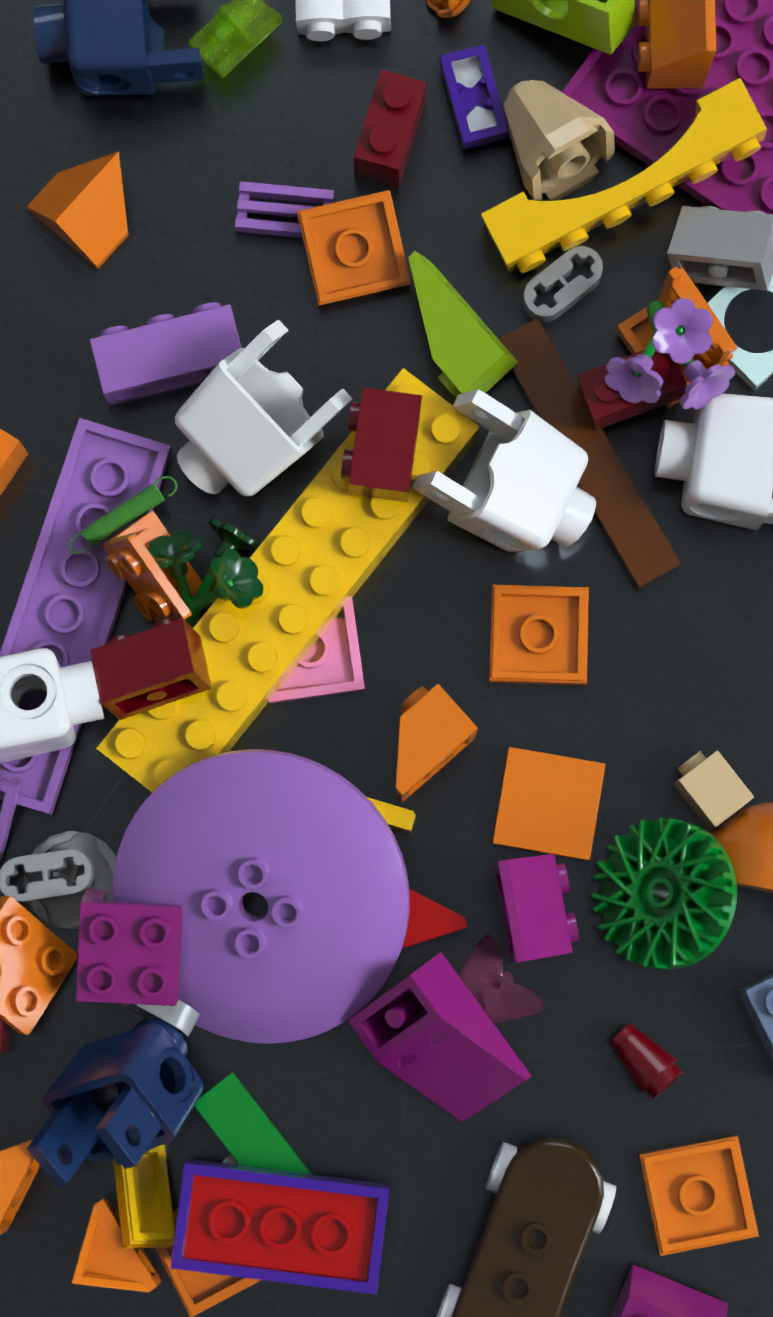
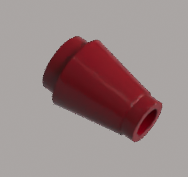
[609,1023,683,1099]

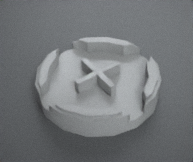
[23,831,117,930]

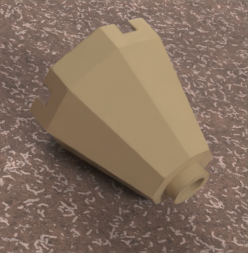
[503,80,615,200]

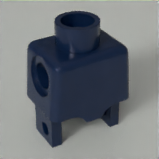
[33,0,204,96]
[27,1018,204,1187]

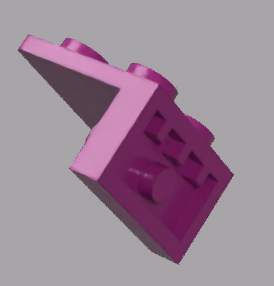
[76,889,183,1006]

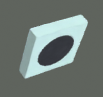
[708,275,773,391]

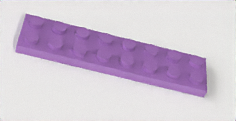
[0,418,172,815]

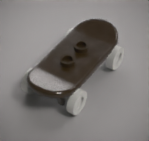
[436,1138,616,1317]

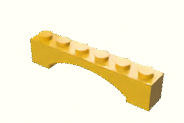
[481,78,767,273]

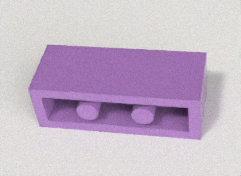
[90,302,242,406]

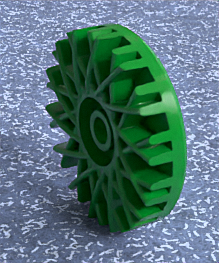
[591,818,737,969]

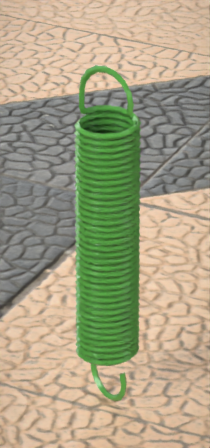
[69,476,177,554]

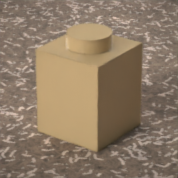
[673,750,754,831]

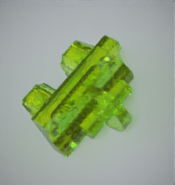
[188,0,283,79]

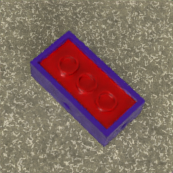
[171,1159,390,1295]

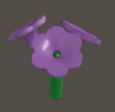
[604,298,735,410]

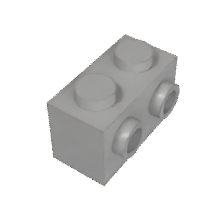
[667,206,773,291]

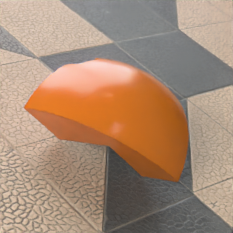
[710,802,773,893]

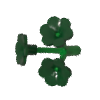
[147,517,263,628]

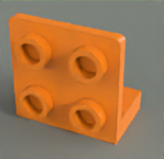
[102,510,202,623]
[0,896,78,1035]

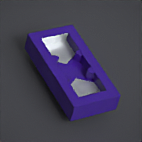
[439,44,509,150]

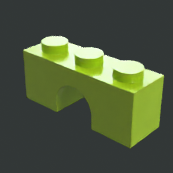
[490,0,636,55]

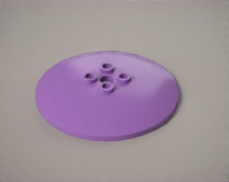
[113,749,410,1044]

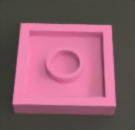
[268,597,365,704]

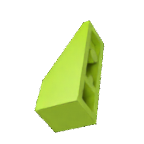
[408,251,518,397]

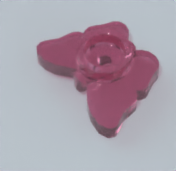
[459,935,544,1023]

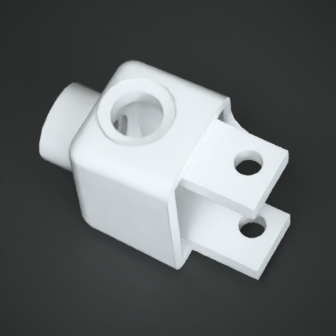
[175,320,352,496]
[412,389,596,552]
[655,393,773,530]
[0,648,104,763]

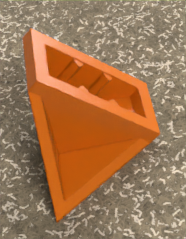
[27,151,129,269]
[71,1195,162,1292]

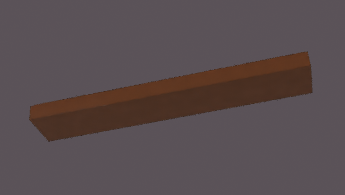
[499,318,681,590]

